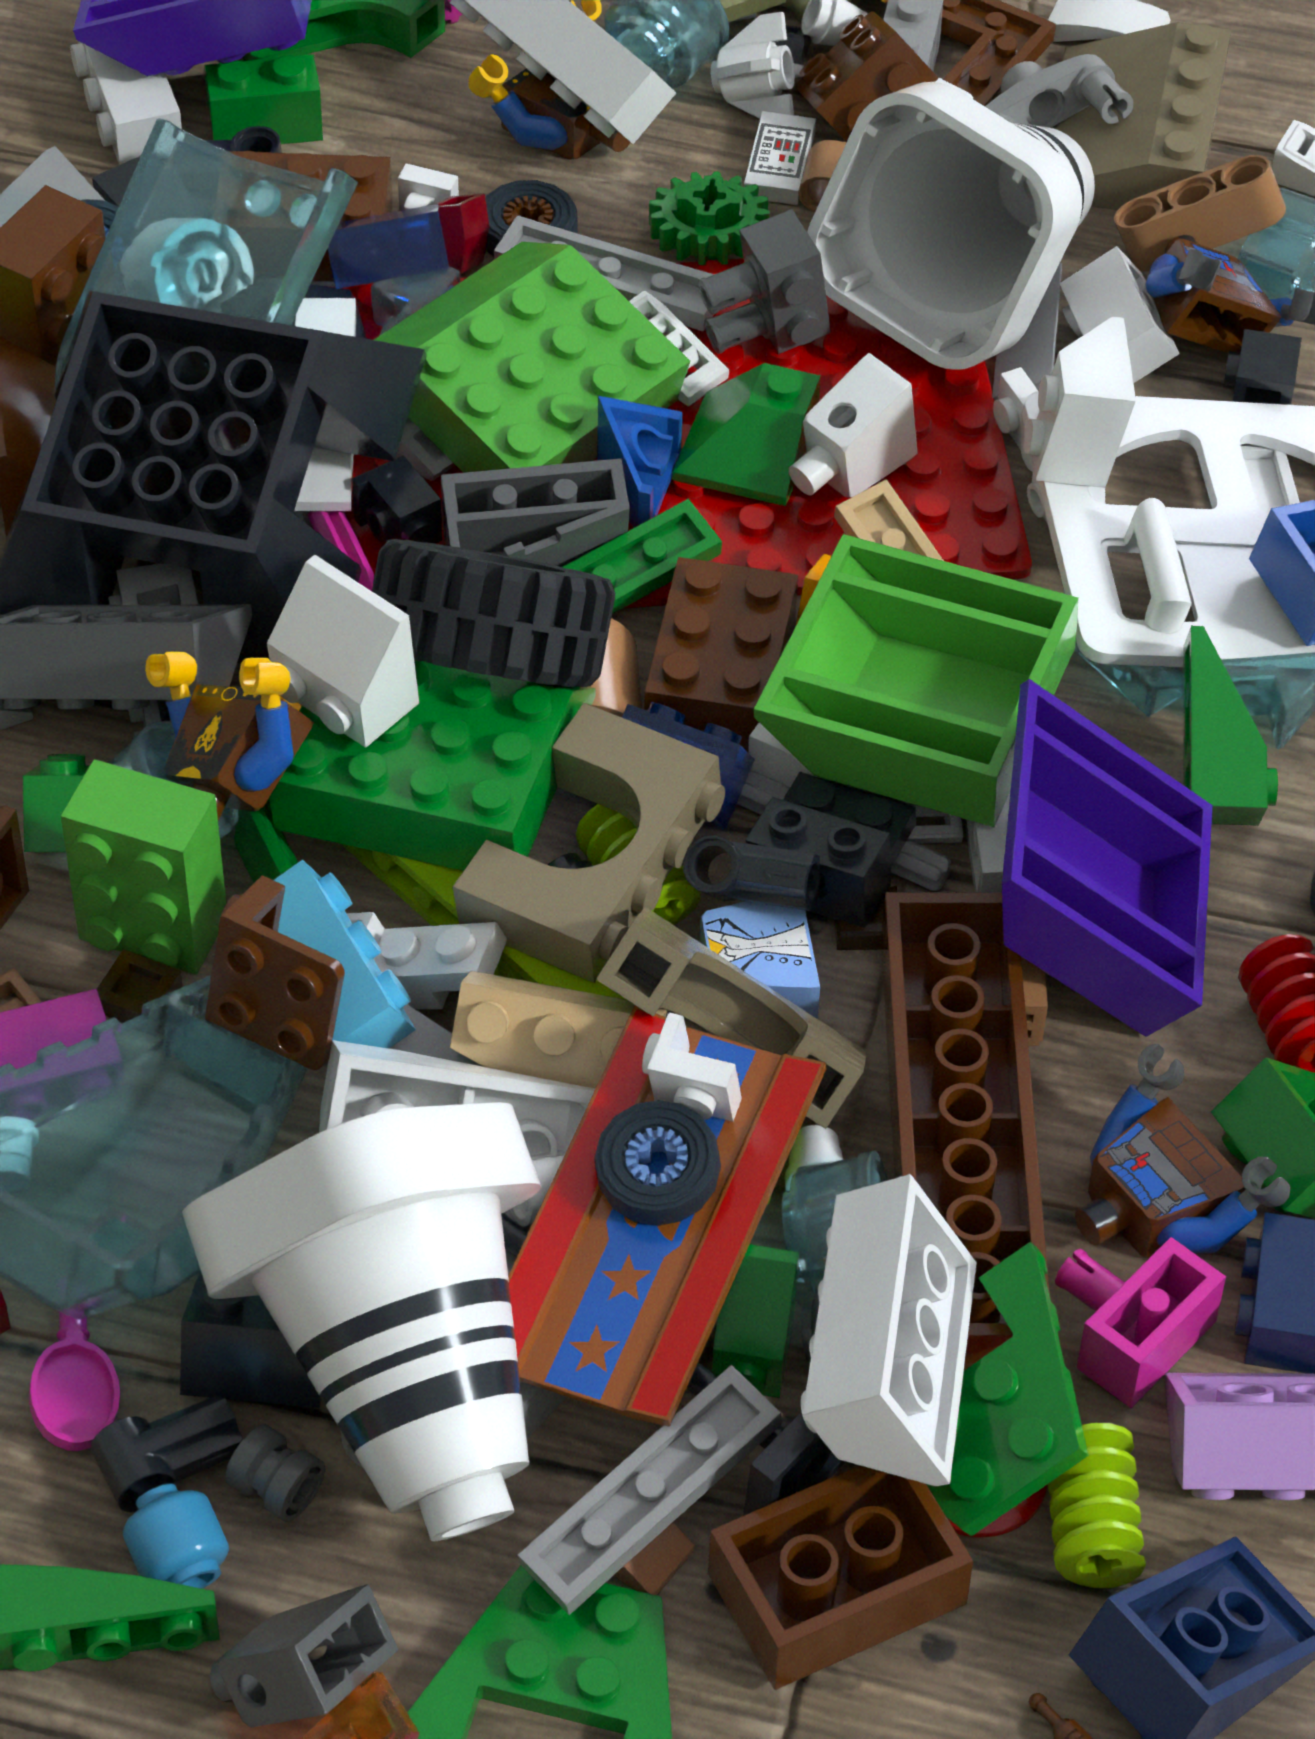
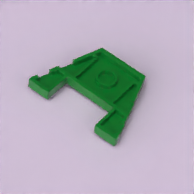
[926,1242,1089,1536]
[393,1565,672,1739]

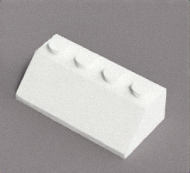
[801,1174,977,1487]

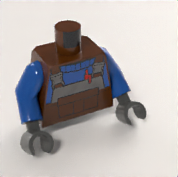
[1145,235,1315,353]
[1075,1044,1290,1258]

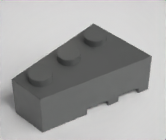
[441,459,629,567]

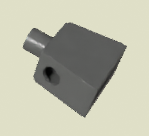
[210,1584,399,1728]

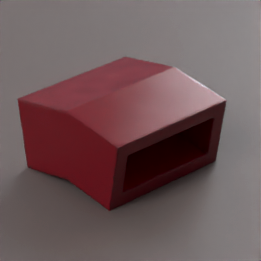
[427,193,489,275]

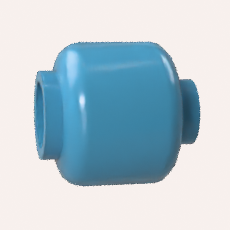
[122,1484,229,1589]

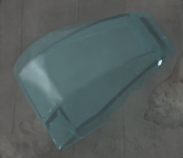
[0,975,307,1320]

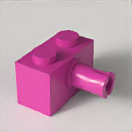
[1055,1237,1226,1408]

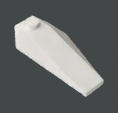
[319,1040,595,1161]

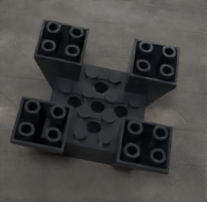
[0,291,427,664]

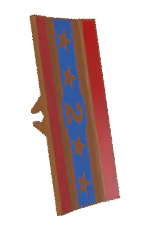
[508,1005,826,1427]

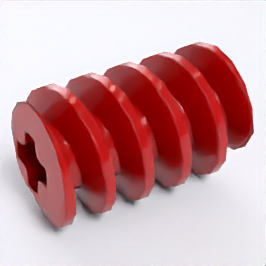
[1238,934,1315,1073]

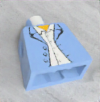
[699,901,820,1019]

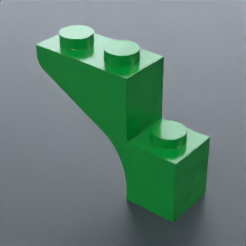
[243,0,445,60]

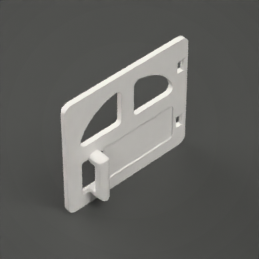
[1021,391,1315,673]

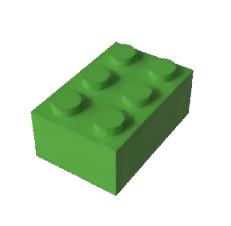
[61,759,226,974]

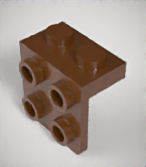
[795,12,938,142]
[205,875,345,1070]

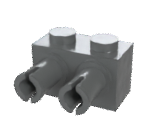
[698,209,831,354]

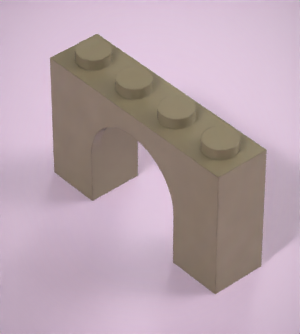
[453,703,725,983]
[596,907,867,1129]

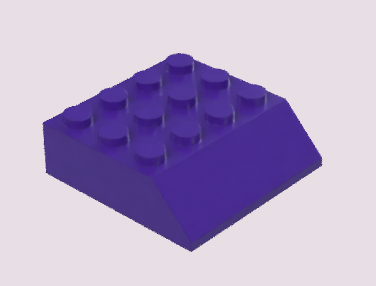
[73,0,312,76]
[1002,679,1213,1037]

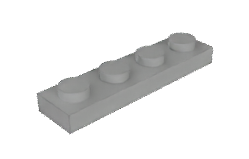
[494,215,714,331]
[518,1365,782,1615]

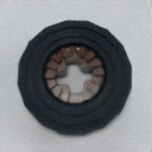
[486,180,578,256]

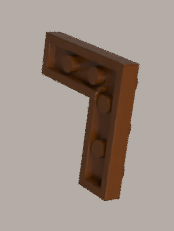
[941,0,1056,106]

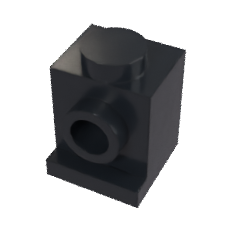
[352,455,443,544]

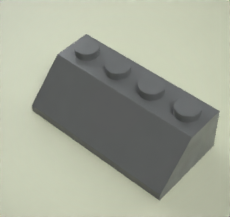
[0,604,252,710]

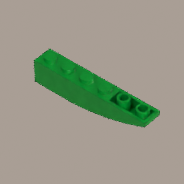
[0,1564,220,1672]

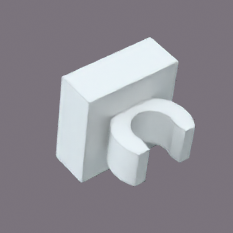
[398,164,459,239]

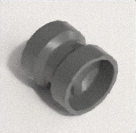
[225,1424,326,1522]

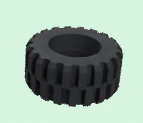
[372,539,616,687]

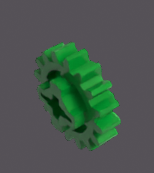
[649,171,770,265]

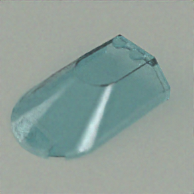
[55,118,358,391]

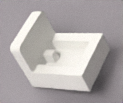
[642,1013,742,1122]

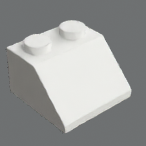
[1024,317,1136,488]
[267,555,419,748]

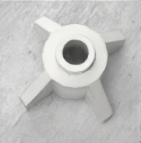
[711,12,803,118]

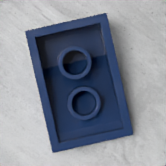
[1069,1536,1315,1739]

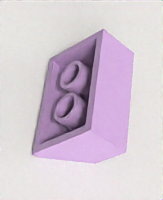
[1165,1373,1315,1500]

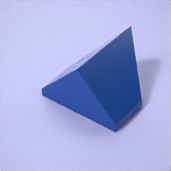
[597,395,682,528]

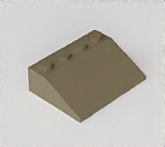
[1052,22,1231,210]

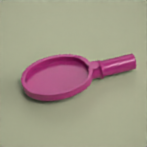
[29,1277,120,1451]

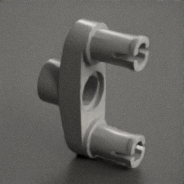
[985,54,1134,128]

